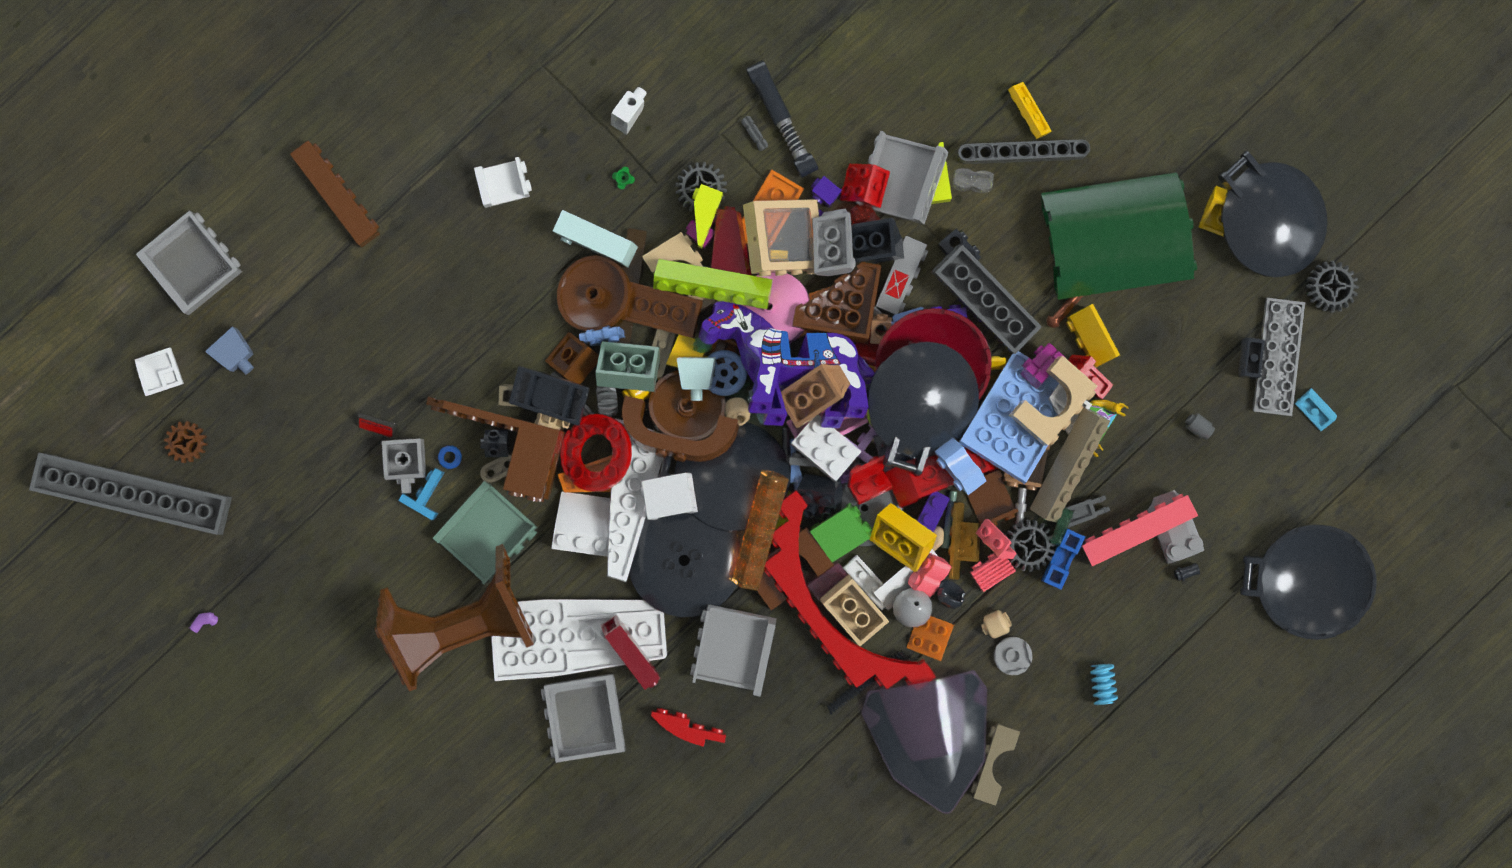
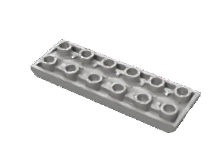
[1253,298,1305,416]

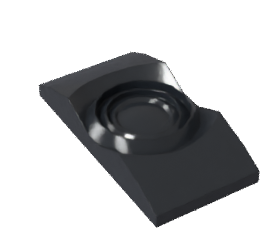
[509,366,589,425]

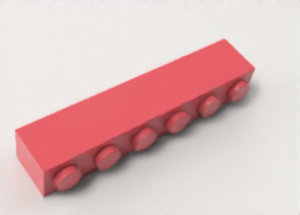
[1082,494,1198,566]

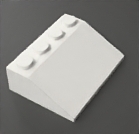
[552,492,610,557]

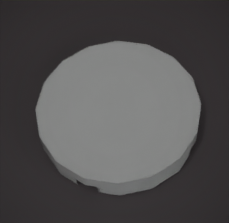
[994,637,1032,675]

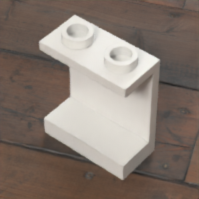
[474,157,532,208]
[641,473,698,520]

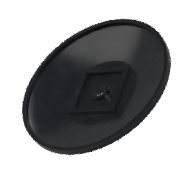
[629,513,743,617]

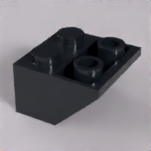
[797,474,843,521]

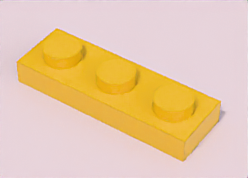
[1008,82,1051,139]

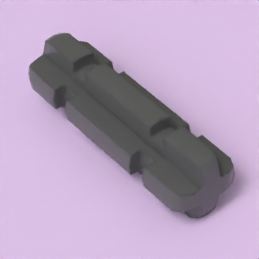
[741,116,768,151]

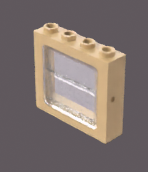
[743,200,819,277]

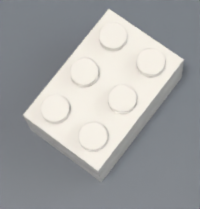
[790,415,861,482]

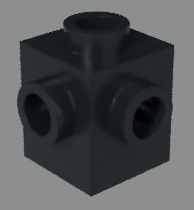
[480,430,510,457]

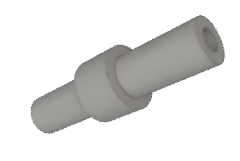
[1015,488,1027,527]

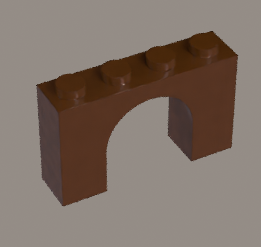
[744,527,834,610]

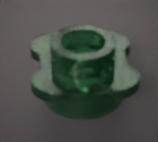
[693,337,712,353]

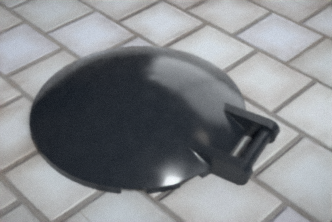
[1218,151,1327,277]
[867,341,979,476]
[658,422,790,532]
[1240,524,1376,640]

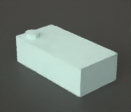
[553,210,638,267]

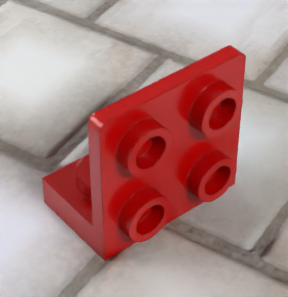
[840,164,890,208]
[847,455,893,505]

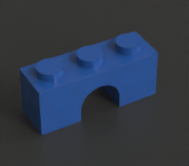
[1041,529,1085,590]

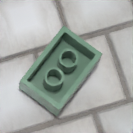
[596,341,660,392]

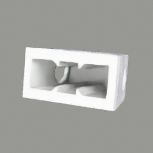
[611,87,647,135]

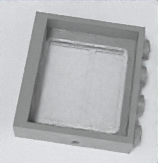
[136,211,242,315]
[541,673,626,763]

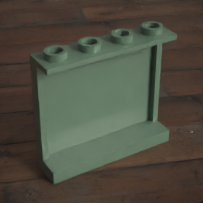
[433,481,538,585]

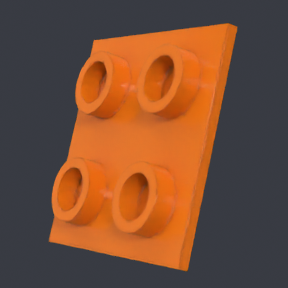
[907,616,954,661]

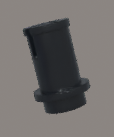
[1174,563,1200,582]

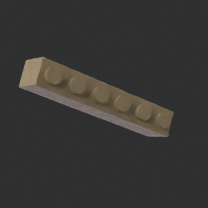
[1030,407,1110,523]

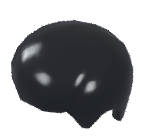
[936,580,965,609]

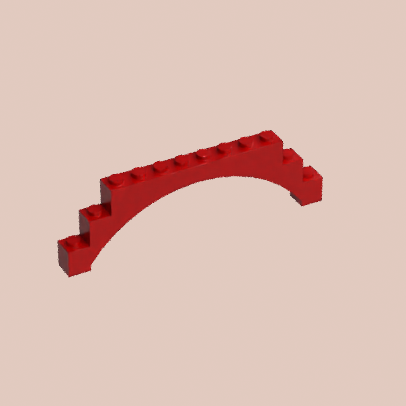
[763,490,936,691]

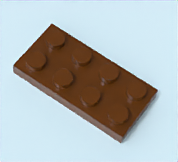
[621,282,703,338]

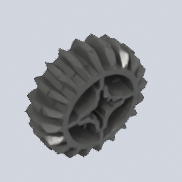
[676,162,727,212]
[1306,261,1359,313]
[1007,520,1056,572]

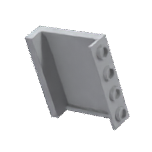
[856,131,949,225]
[690,605,777,696]

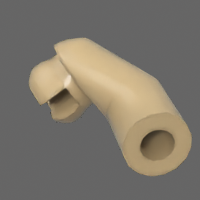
[932,526,944,551]

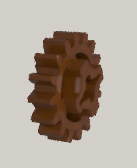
[164,421,208,463]

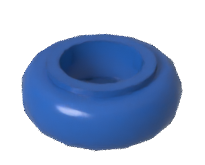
[438,445,462,469]

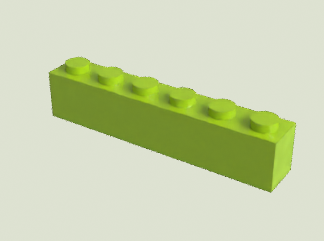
[653,259,773,309]

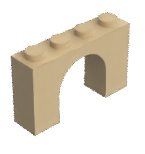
[642,232,718,312]
[1009,356,1097,446]

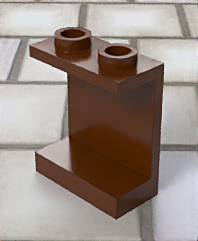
[967,469,1018,526]

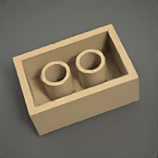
[820,574,889,646]

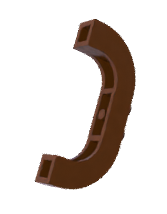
[622,396,739,462]

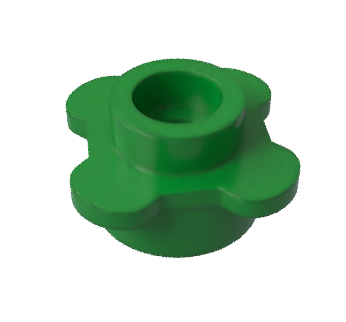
[612,167,635,189]

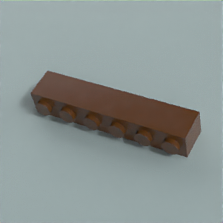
[290,140,380,248]

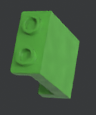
[810,503,872,562]

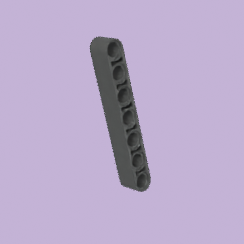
[957,139,1090,164]

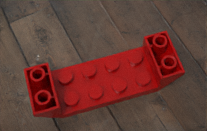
[885,445,999,508]

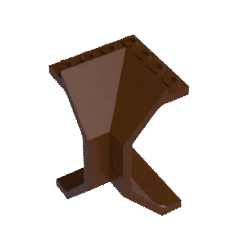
[375,544,534,691]

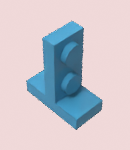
[398,468,445,520]

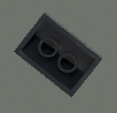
[851,218,904,266]

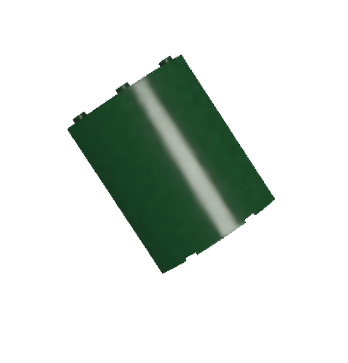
[1041,172,1197,300]

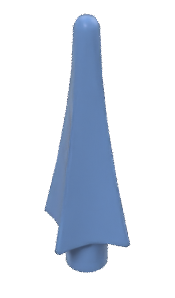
[790,439,803,490]

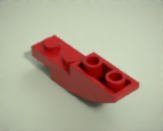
[651,708,726,747]

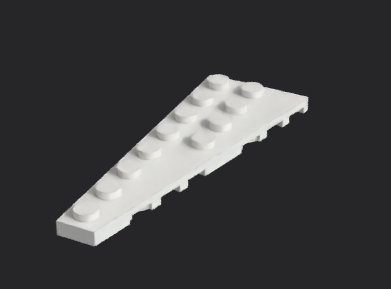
[607,419,663,582]

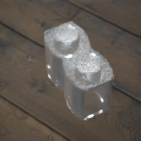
[952,168,994,193]

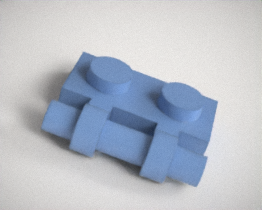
[579,326,625,346]

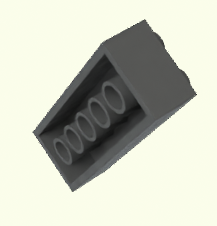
[931,245,1042,354]

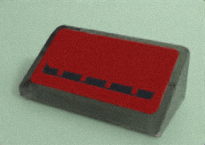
[357,413,398,438]

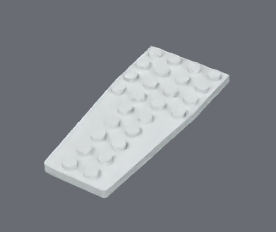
[491,599,667,681]

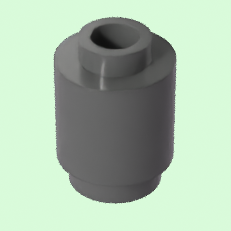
[1185,413,1215,440]

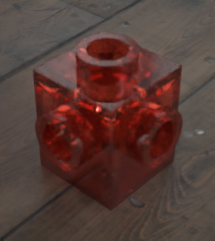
[849,204,881,224]

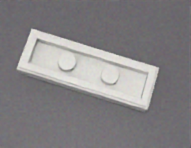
[843,555,895,610]

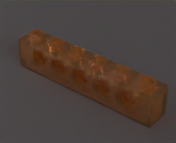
[732,470,789,590]

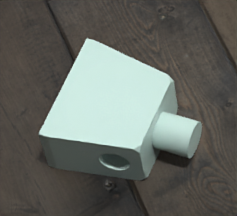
[677,357,716,401]

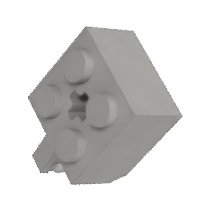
[382,439,426,494]

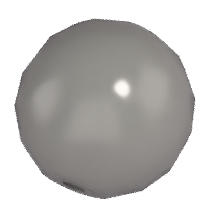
[893,588,932,627]

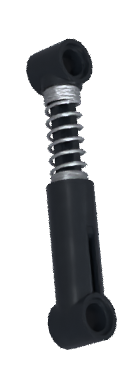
[745,60,819,178]

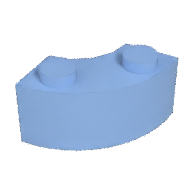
[935,438,986,495]

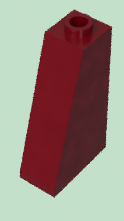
[711,206,752,276]
[601,614,661,690]

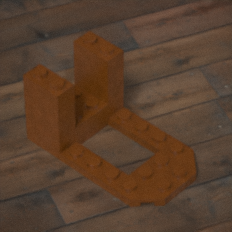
[426,397,566,502]

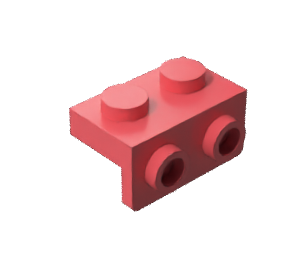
[976,519,1017,559]

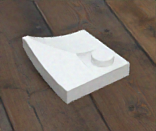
[135,348,184,396]

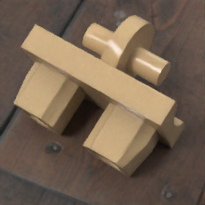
[534,413,570,431]

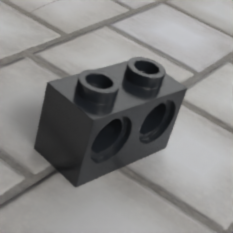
[937,229,981,260]

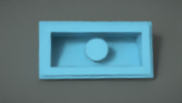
[1295,388,1337,431]

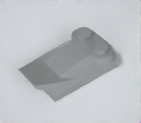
[813,209,856,276]
[1147,490,1204,564]

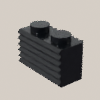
[1238,338,1266,379]

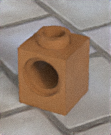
[870,314,892,344]

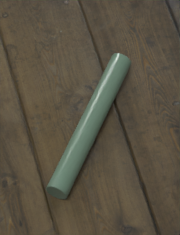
[941,491,957,549]

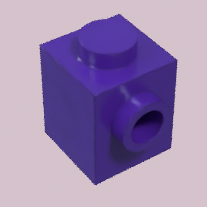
[811,176,842,208]

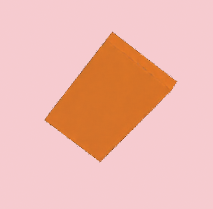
[742,170,804,250]

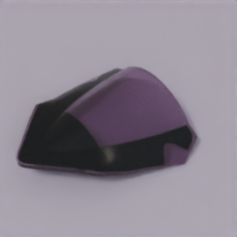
[861,670,987,814]

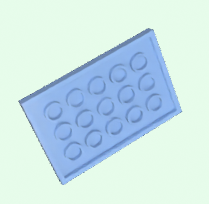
[959,351,1059,484]

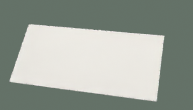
[874,549,937,611]

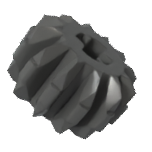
[596,386,618,417]

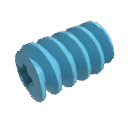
[1090,664,1118,705]

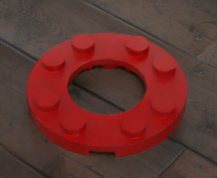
[561,414,632,492]

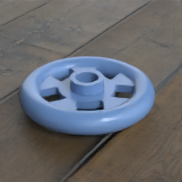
[708,350,747,396]

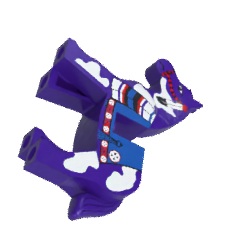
[699,301,875,428]

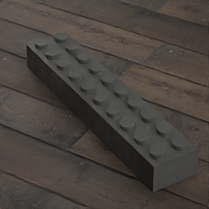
[29,453,232,535]

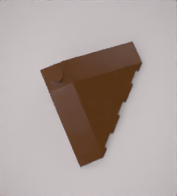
[792,262,881,345]

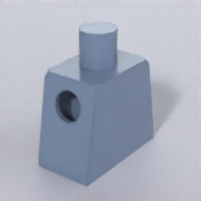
[205,327,254,375]

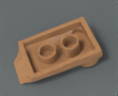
[781,364,850,428]

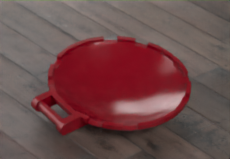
[875,308,992,399]

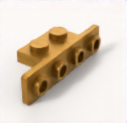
[948,502,981,580]

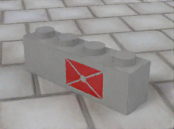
[875,236,928,316]

